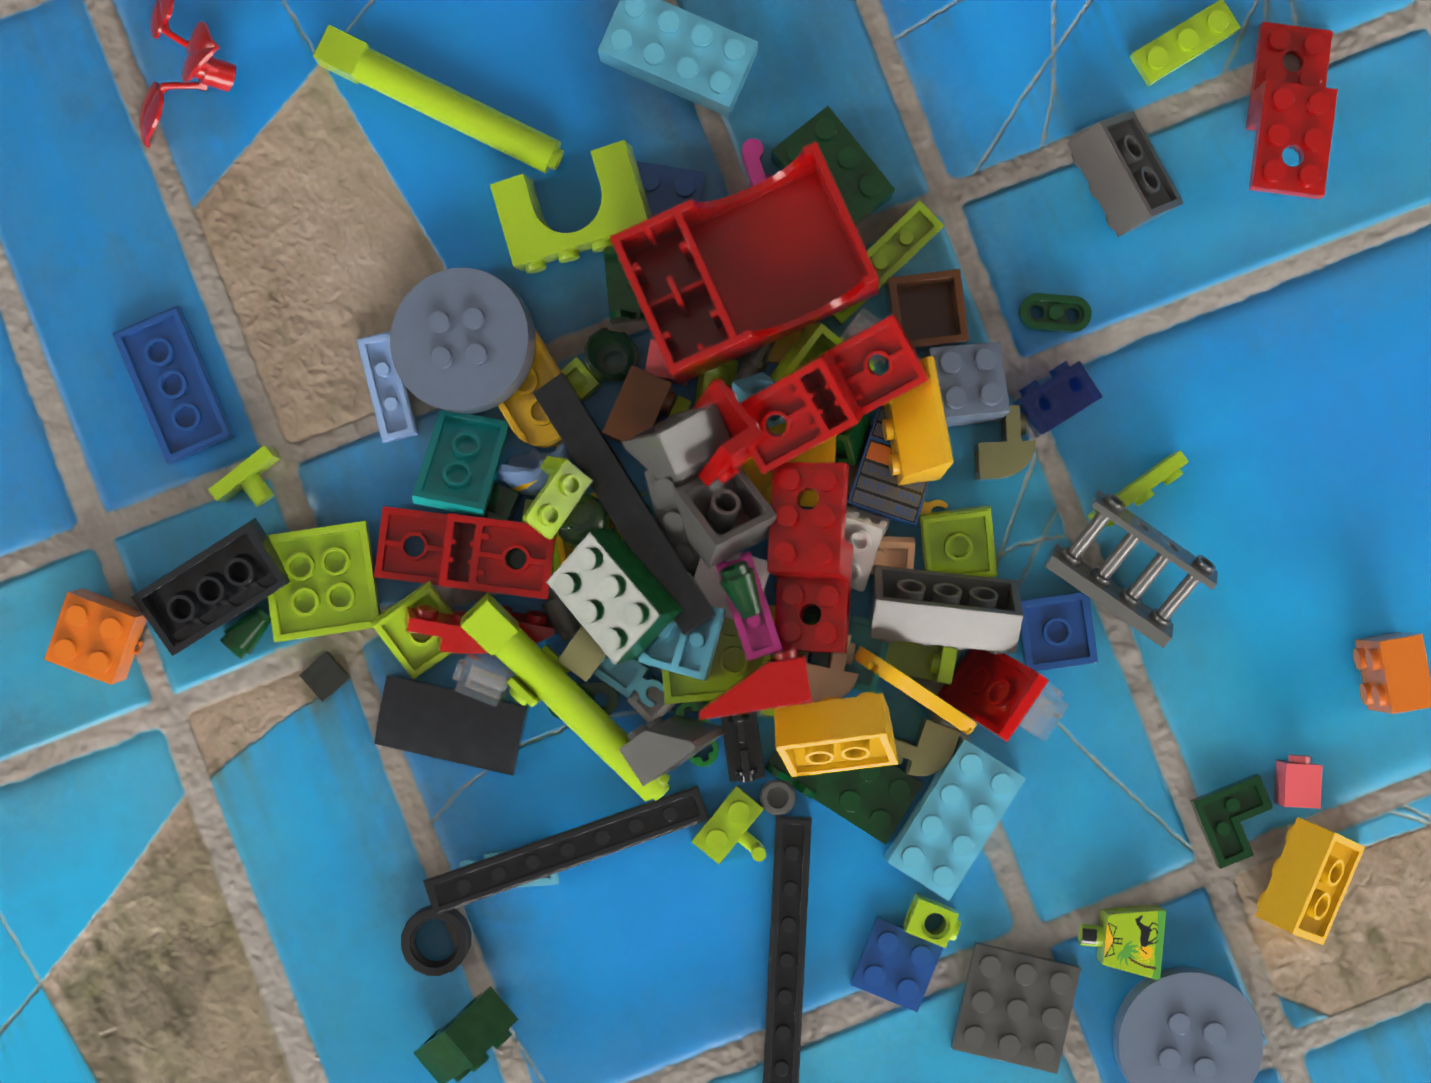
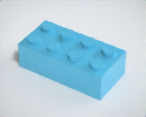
[598,0,758,118]
[884,736,1026,901]

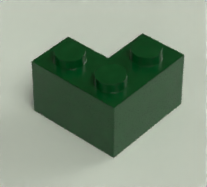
[413,986,518,1083]

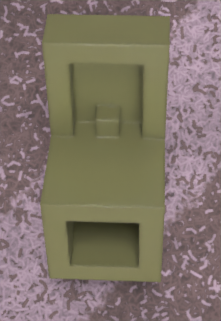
[973,405,1036,481]
[557,626,607,682]
[894,717,961,776]

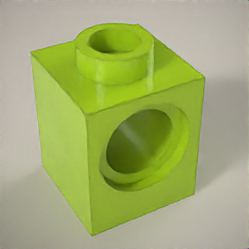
[902,893,961,948]

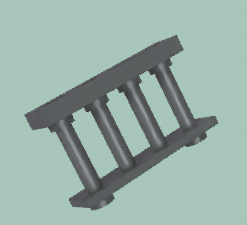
[1044,489,1218,648]

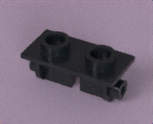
[721,711,765,783]

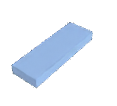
[357,331,419,443]

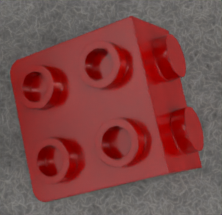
[693,378,765,487]

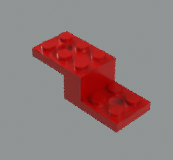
[1246,21,1338,199]
[739,313,930,475]
[767,462,853,654]
[374,506,557,600]

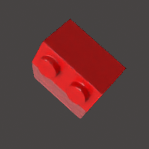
[699,648,812,720]

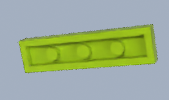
[831,200,944,325]

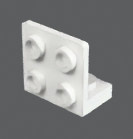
[845,499,890,592]

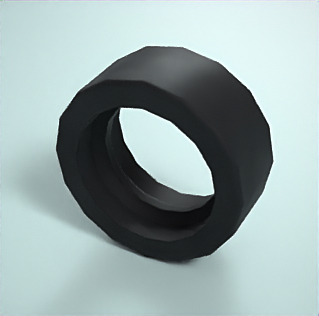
[401,905,472,976]

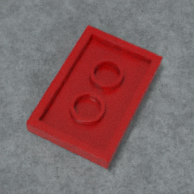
[937,649,1049,742]

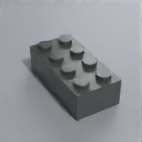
[869,565,1023,654]

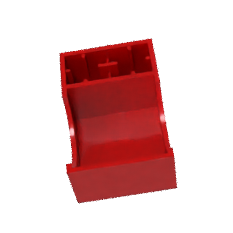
[610,142,879,385]

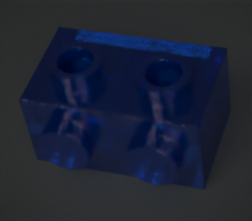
[1014,360,1103,438]

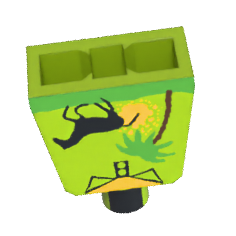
[1078,905,1166,980]

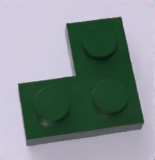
[1190,774,1273,869]

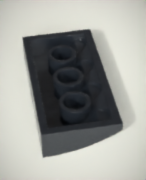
[131,518,290,656]
[374,674,530,776]

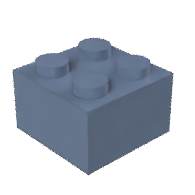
[922,341,1010,427]

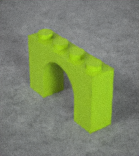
[490,140,652,274]

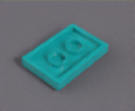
[412,409,510,517]

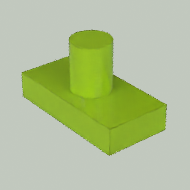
[208,445,281,507]

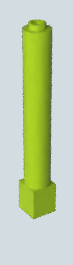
[313,25,564,174]
[461,593,670,801]

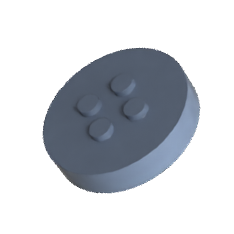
[390,268,536,414]
[1113,967,1263,1083]

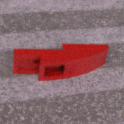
[404,604,555,654]

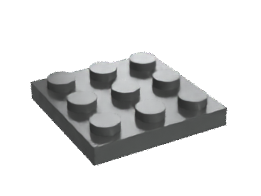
[951,941,1081,1074]

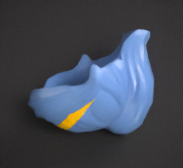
[497,443,574,496]

